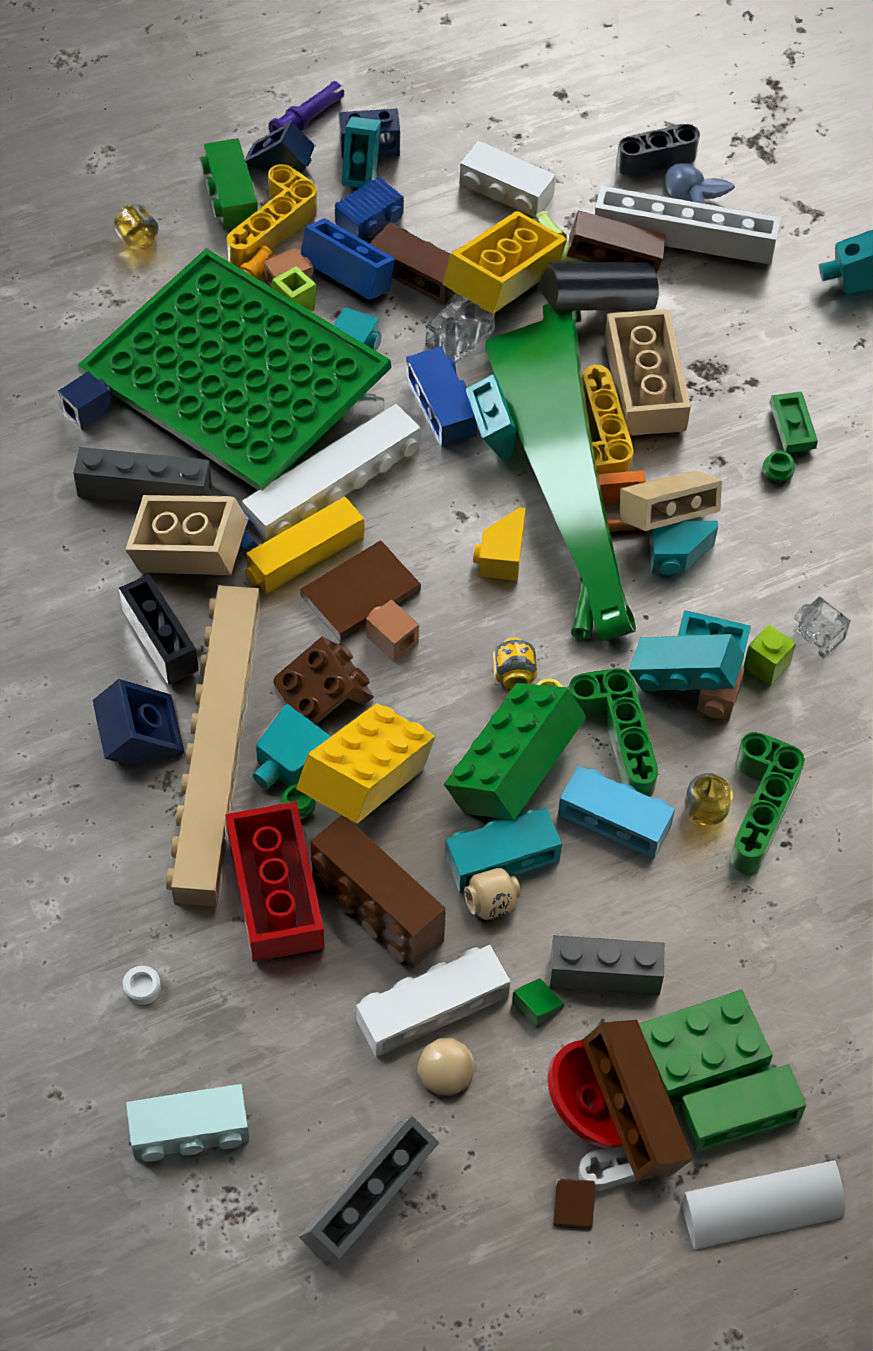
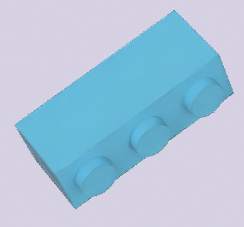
[558,765,675,859]

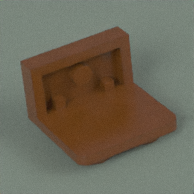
[274,636,374,725]

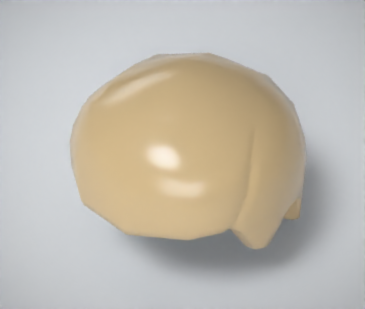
[418,1038,476,1096]

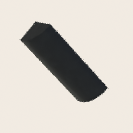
[538,262,659,311]

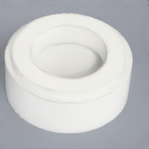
[123,966,161,1005]

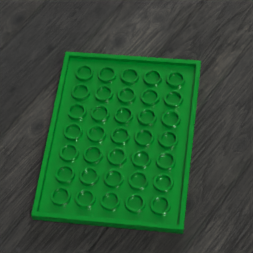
[77,248,392,491]

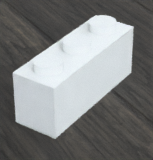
[459,141,556,218]

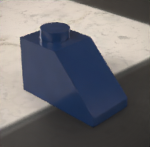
[245,122,316,172]

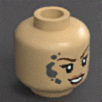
[464,868,521,920]

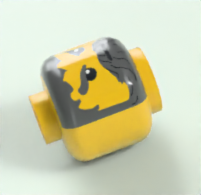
[492,637,538,690]

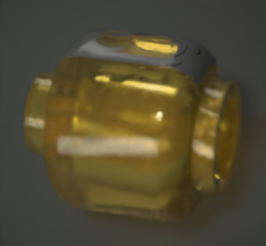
[114,204,159,249]
[684,773,733,826]

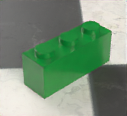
[200,138,258,229]
[678,1064,806,1152]

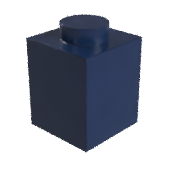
[58,371,111,429]

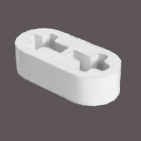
[578,1147,636,1191]

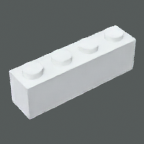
[356,945,511,1057]

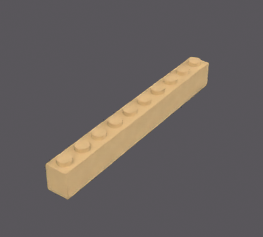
[166,585,260,907]

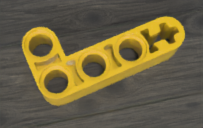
[227,164,318,267]
[582,365,634,474]

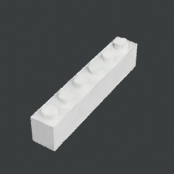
[595,186,781,265]
[242,404,420,542]

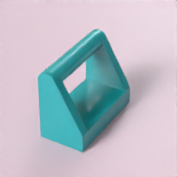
[465,374,516,460]

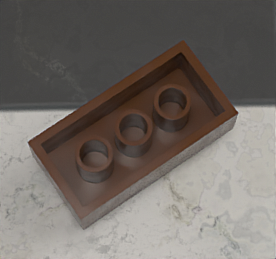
[311,815,446,968]

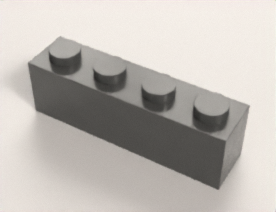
[73,447,211,503]
[298,1116,439,1264]

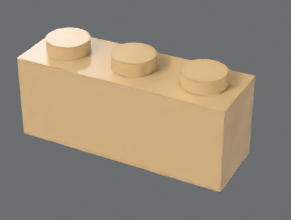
[619,470,722,531]

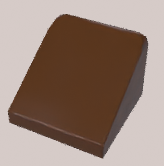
[553,1178,595,1228]

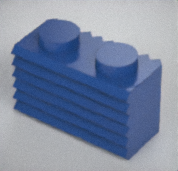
[335,176,404,240]

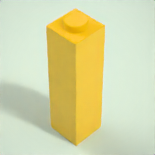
[245,497,364,594]

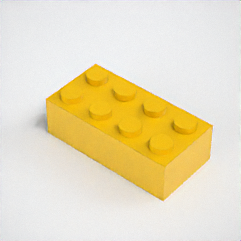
[443,211,567,314]
[296,703,436,824]

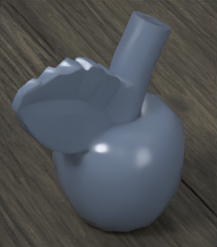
[664,163,735,204]

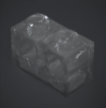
[425,296,495,363]

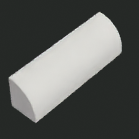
[681,1160,845,1250]

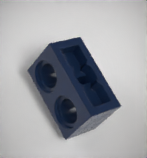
[339,108,400,159]

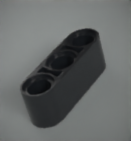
[616,123,700,176]

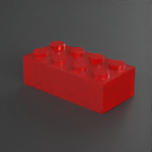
[225,801,325,962]

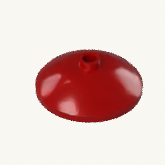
[547,1040,623,1149]

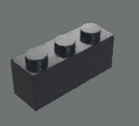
[119,574,199,685]

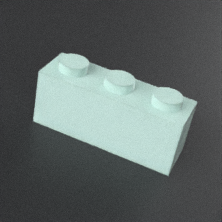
[126,1084,249,1162]

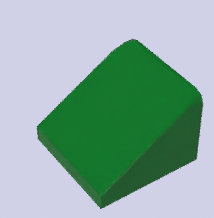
[512,978,564,1028]

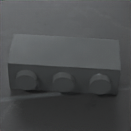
[549,935,665,995]

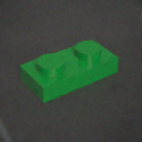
[770,392,818,453]

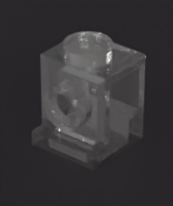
[794,596,851,658]

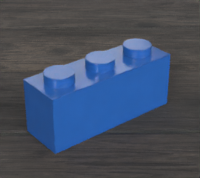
[301,218,396,300]
[406,346,477,447]

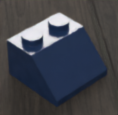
[92,679,185,766]

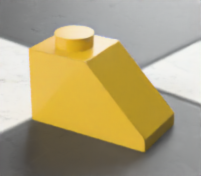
[473,507,526,581]

